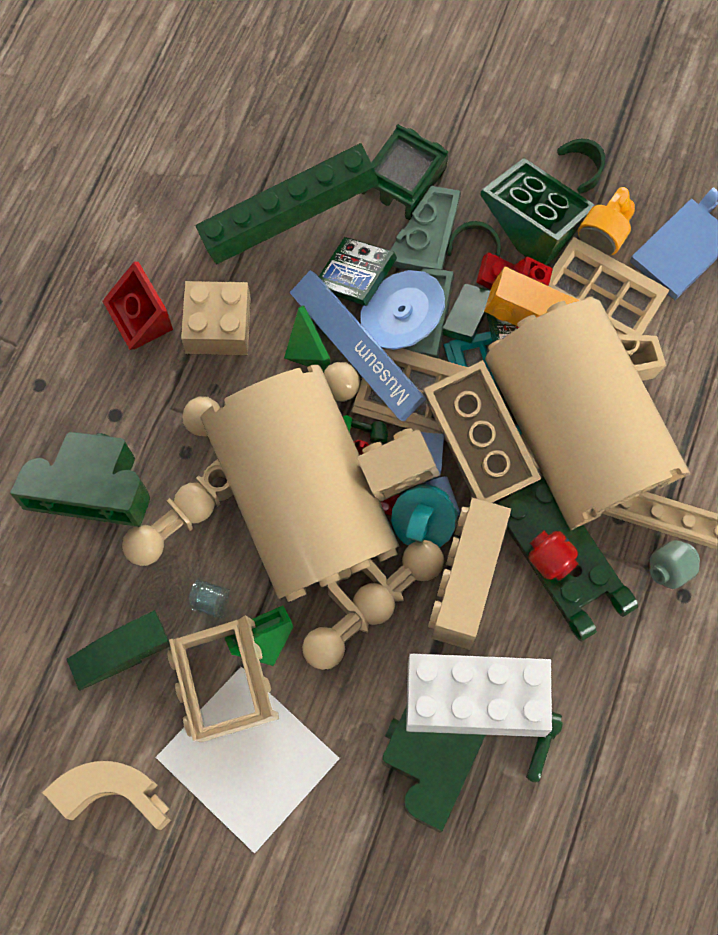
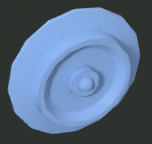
[361,270,445,350]

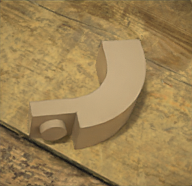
[42,761,171,830]

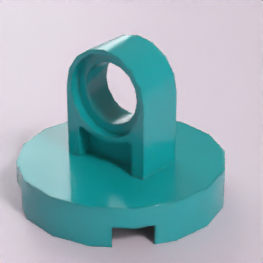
[391,484,458,548]

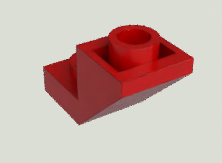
[476,252,553,290]

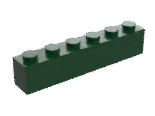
[195,143,379,265]

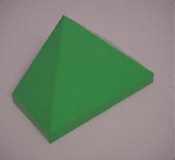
[284,306,330,372]
[224,605,294,666]

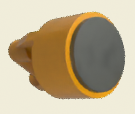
[578,187,635,256]

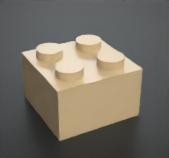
[181,281,251,355]
[357,428,440,502]

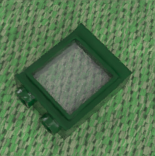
[361,124,449,220]

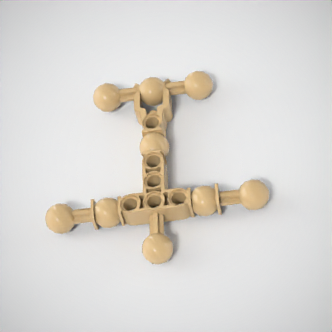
[122,362,444,670]

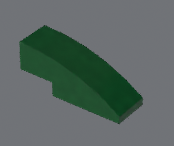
[66,610,170,691]

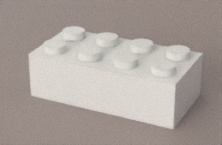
[406,654,552,737]

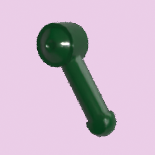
[526,712,563,782]

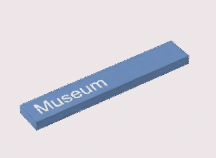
[290,270,426,421]

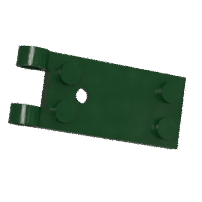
[497,477,638,642]

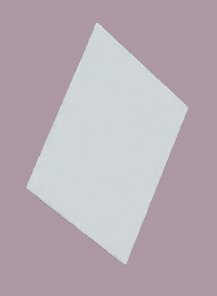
[156,667,340,853]

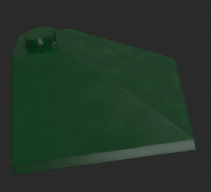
[480,158,595,265]

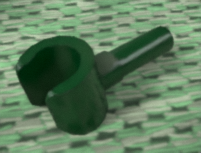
[351,419,388,445]

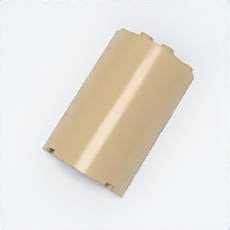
[485,296,690,530]
[200,365,399,602]

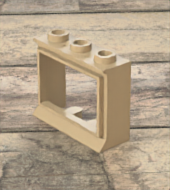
[167,615,279,742]

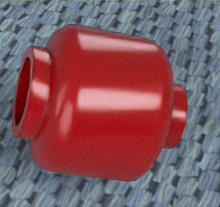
[528,530,578,581]

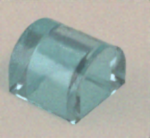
[189,579,230,618]

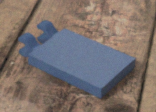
[629,187,718,300]

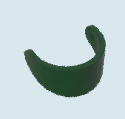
[557,138,605,194]
[447,221,501,257]

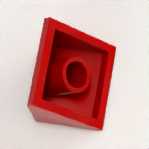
[102,261,173,350]

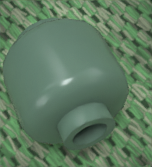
[649,540,700,589]

